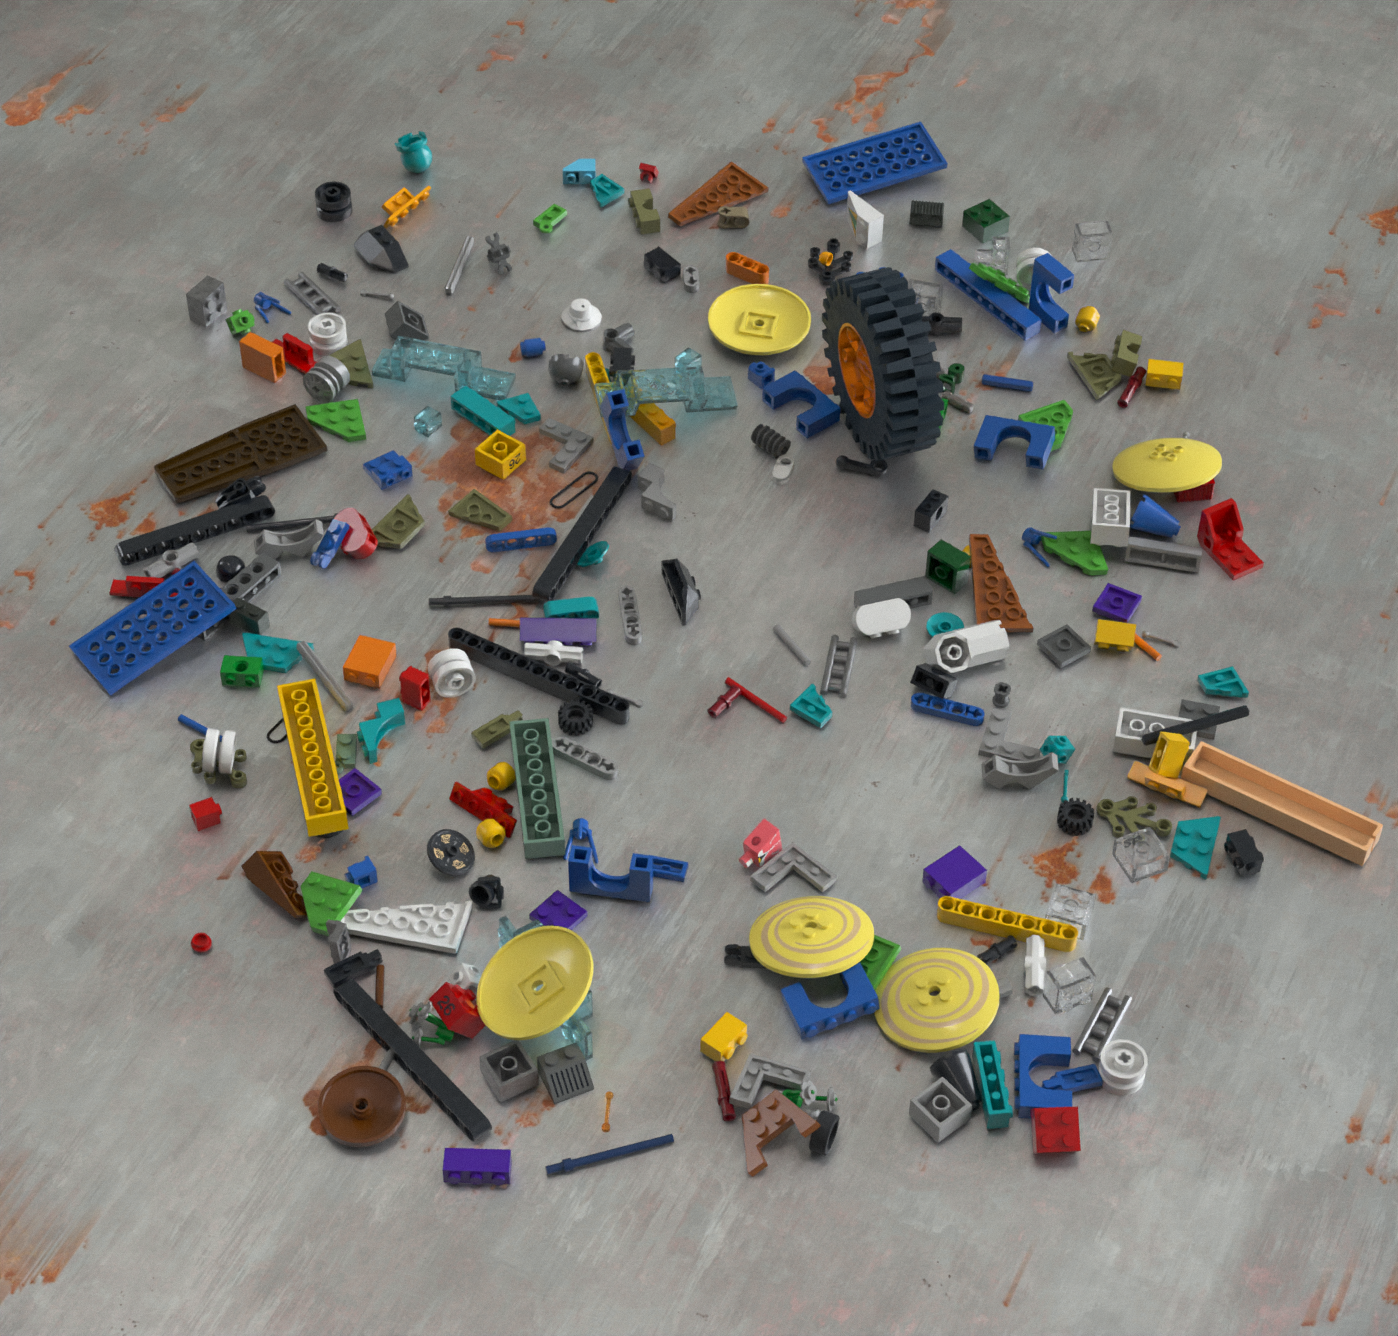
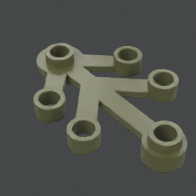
[190,739,247,789]
[1096,796,1172,845]

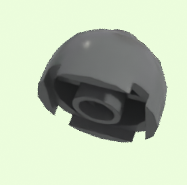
[548,354,584,386]

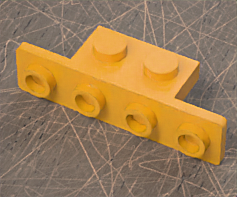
[381,186,431,228]
[1127,761,1208,808]

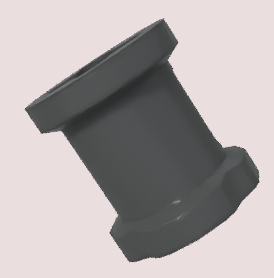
[992,682,1011,708]

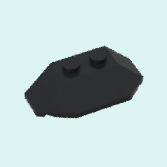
[354,225,409,273]
[661,558,701,626]

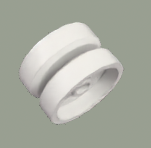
[1016,248,1052,291]
[308,313,348,356]
[428,649,476,697]
[202,728,236,775]
[1098,1039,1148,1096]

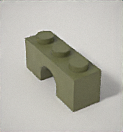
[628,188,660,235]
[1110,329,1143,377]

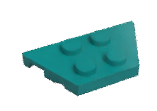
[242,632,314,673]
[1170,816,1221,880]

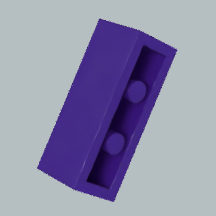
[442,1148,512,1185]

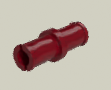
[707,685,742,718]

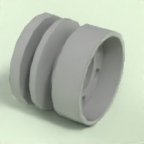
[303,356,350,403]

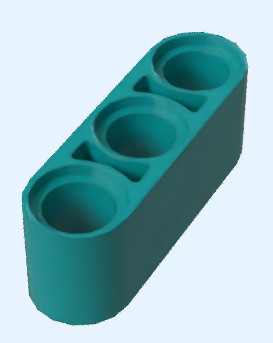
[543,596,600,619]

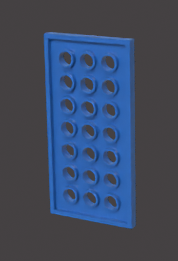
[802,121,948,204]
[69,561,236,695]

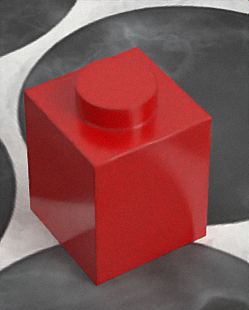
[189,797,222,831]

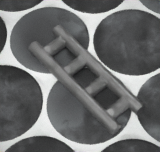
[284,272,341,315]
[820,635,858,698]
[1072,987,1132,1063]

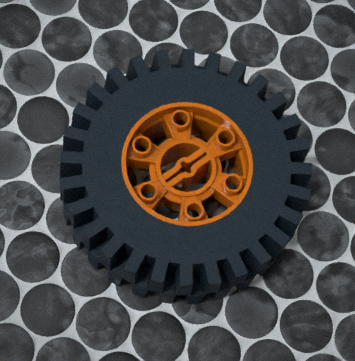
[822,267,944,461]

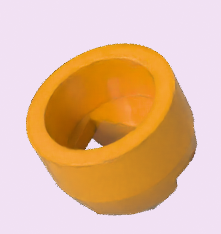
[819,251,833,266]

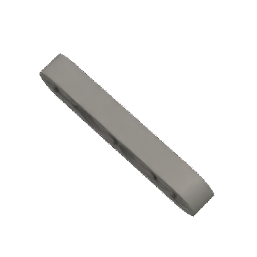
[618,586,642,645]
[552,736,618,780]

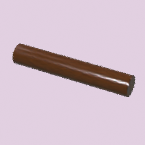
[375,965,385,1009]

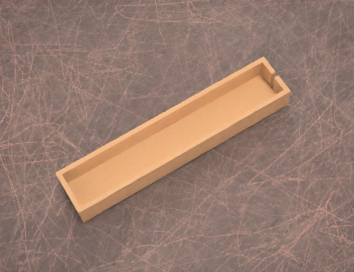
[1181,741,1383,867]

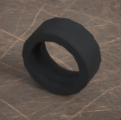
[809,1110,840,1155]

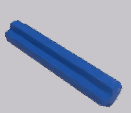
[982,374,1033,392]

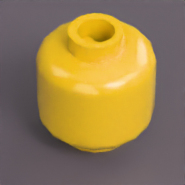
[1075,306,1100,332]
[486,762,516,791]
[476,819,505,849]

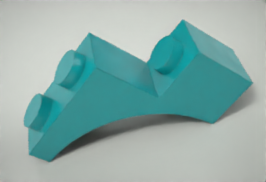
[356,698,405,764]

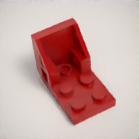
[1197,498,1264,581]

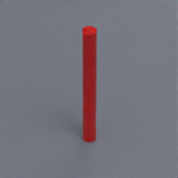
[725,677,787,723]

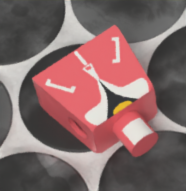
[739,819,782,868]

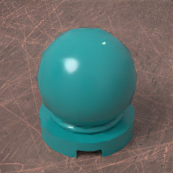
[395,131,433,173]

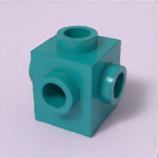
[1039,736,1076,764]

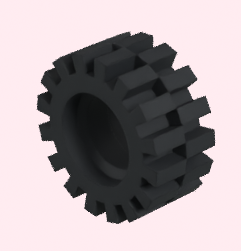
[558,699,593,736]
[1057,798,1095,836]

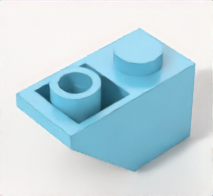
[563,159,596,184]

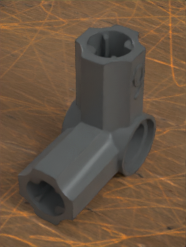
[602,323,635,354]

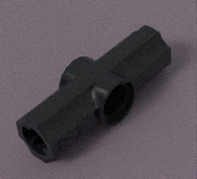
[922,312,962,336]

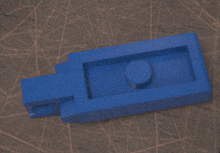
[1042,1064,1103,1092]

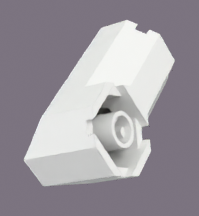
[923,620,1010,673]

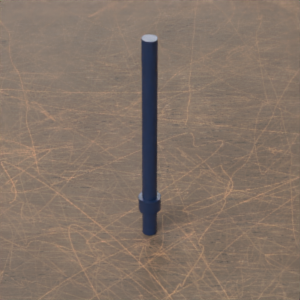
[545,1134,674,1175]

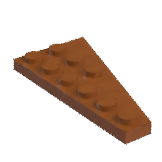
[969,534,1034,633]

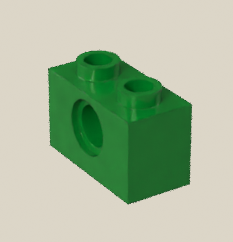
[220,655,264,688]

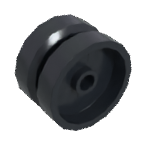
[315,181,353,222]

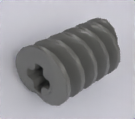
[751,424,791,458]

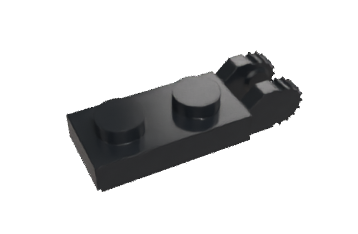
[724,944,768,969]

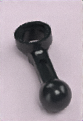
[835,455,888,477]

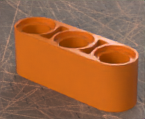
[725,252,769,284]

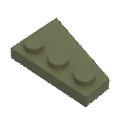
[448,489,513,531]

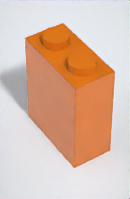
[239,332,286,383]
[343,635,397,689]

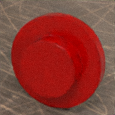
[191,932,212,952]

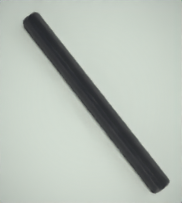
[1141,705,1250,746]

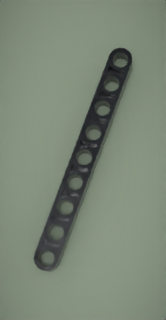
[114,495,275,566]

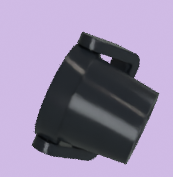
[469,874,504,909]

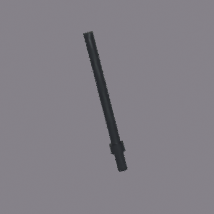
[246,513,338,532]
[429,595,542,607]

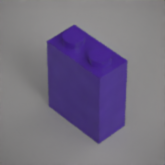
[922,845,987,899]

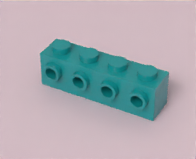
[450,386,516,436]
[972,1040,1013,1129]

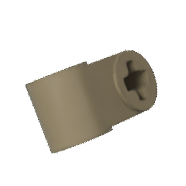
[717,206,750,229]

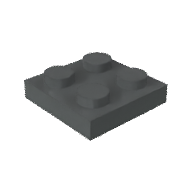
[1037,624,1091,668]
[1178,699,1220,740]

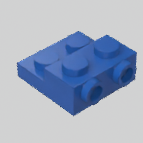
[363,450,413,490]

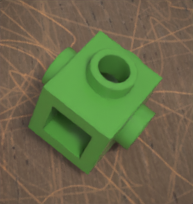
[225,309,255,335]

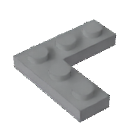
[539,418,593,474]
[978,708,1040,761]
[750,842,837,892]
[729,1053,811,1109]

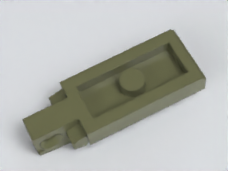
[471,710,523,749]

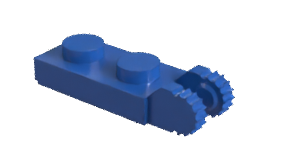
[310,519,350,569]

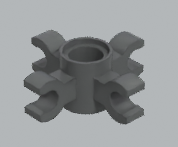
[485,232,512,275]

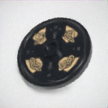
[427,829,475,876]

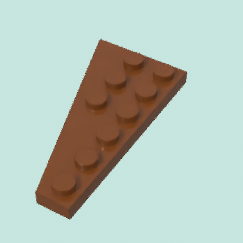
[668,161,769,227]

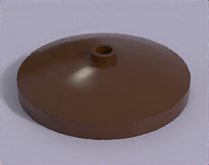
[318,1066,406,1147]

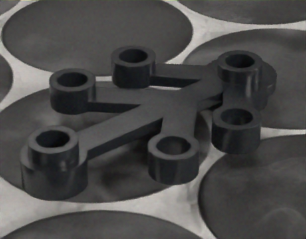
[808,238,853,286]

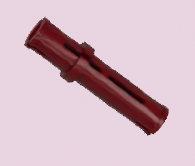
[1117,366,1147,408]
[712,1061,736,1122]

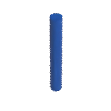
[178,714,223,742]

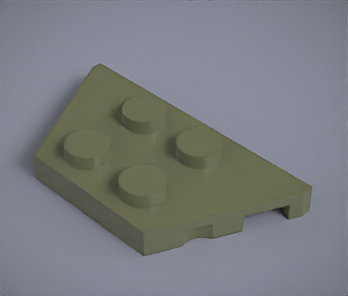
[330,339,373,388]
[1067,352,1121,400]
[372,494,425,549]

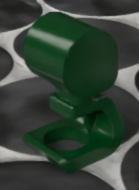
[939,363,965,395]

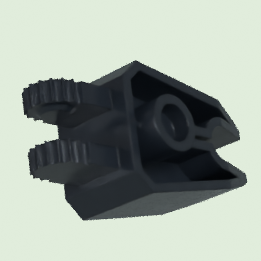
[215,476,266,509]

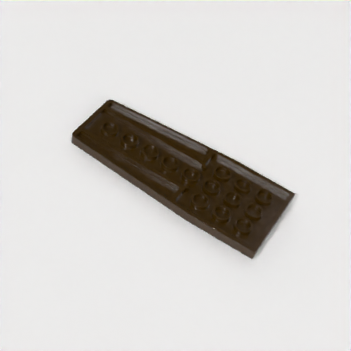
[154,404,328,503]

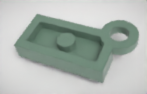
[335,734,357,775]

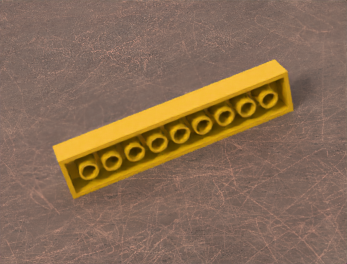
[277,678,349,837]

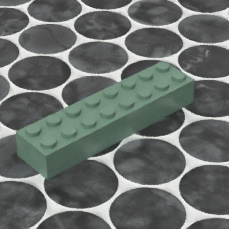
[509,718,565,859]

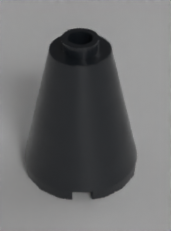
[930,1049,982,1112]

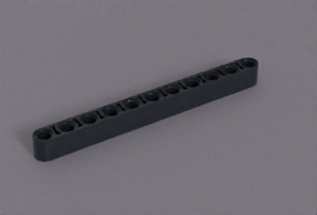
[532,466,632,602]
[448,627,630,725]
[333,978,492,1142]

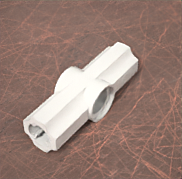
[524,640,583,666]
[1023,935,1046,997]

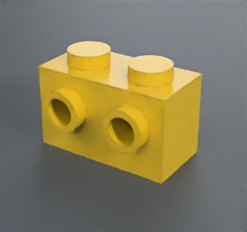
[1145,359,1183,390]
[1094,619,1136,652]
[1149,732,1190,778]
[700,1012,748,1062]

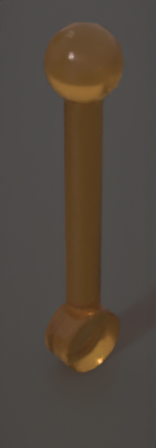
[602,1091,614,1132]

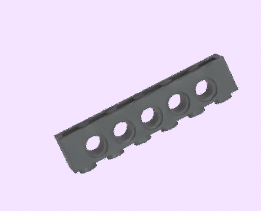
[190,553,281,641]

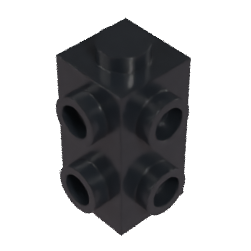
[609,347,635,384]
[1224,829,1264,877]

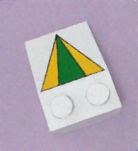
[846,191,884,249]

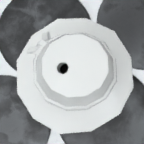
[561,298,602,332]

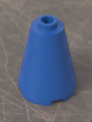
[1130,494,1181,538]

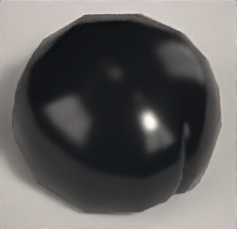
[216,555,245,582]

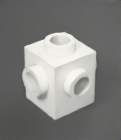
[449,963,481,995]

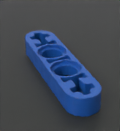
[485,527,557,552]
[911,693,985,726]

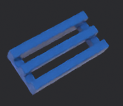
[650,855,688,882]

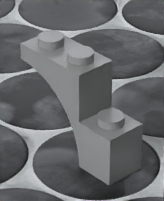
[638,463,676,521]
[254,520,324,560]
[981,752,1059,790]

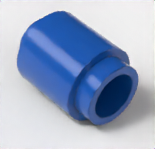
[520,338,546,357]

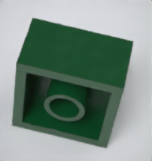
[962,199,1010,244]
[925,539,971,595]

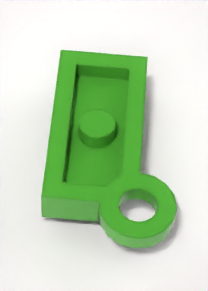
[533,204,567,234]

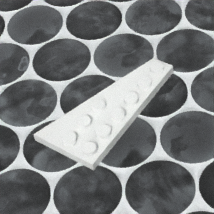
[341,900,473,954]

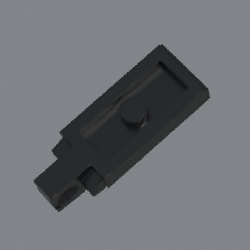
[324,949,383,989]

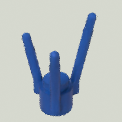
[254,292,291,323]
[1022,527,1057,567]
[563,818,599,864]

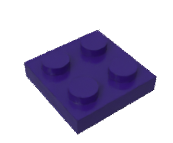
[1092,583,1142,623]
[339,768,382,816]
[529,890,588,930]

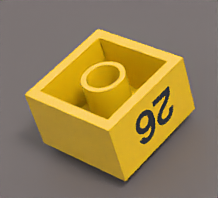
[475,429,526,480]

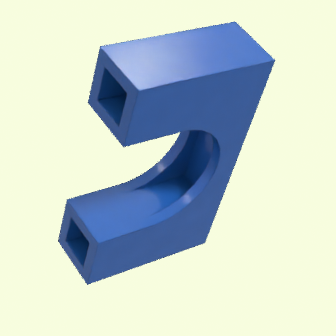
[1028,253,1074,334]
[762,370,841,439]
[600,389,645,471]
[973,415,1055,470]
[568,845,653,902]
[780,962,879,1040]
[1014,1034,1072,1119]

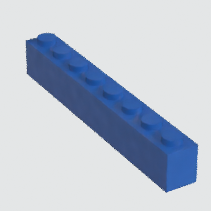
[935,249,1042,341]

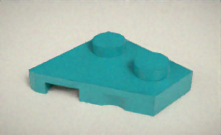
[590,174,625,208]
[497,393,541,425]
[1197,666,1249,698]
[790,684,833,728]

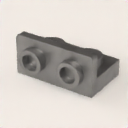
[326,919,352,964]

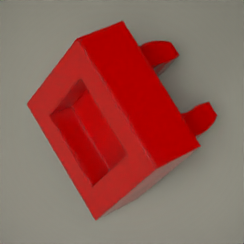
[639,163,659,183]

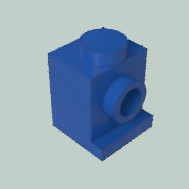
[748,361,775,390]
[344,856,378,889]

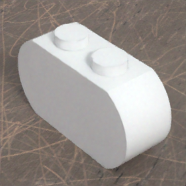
[852,598,911,639]

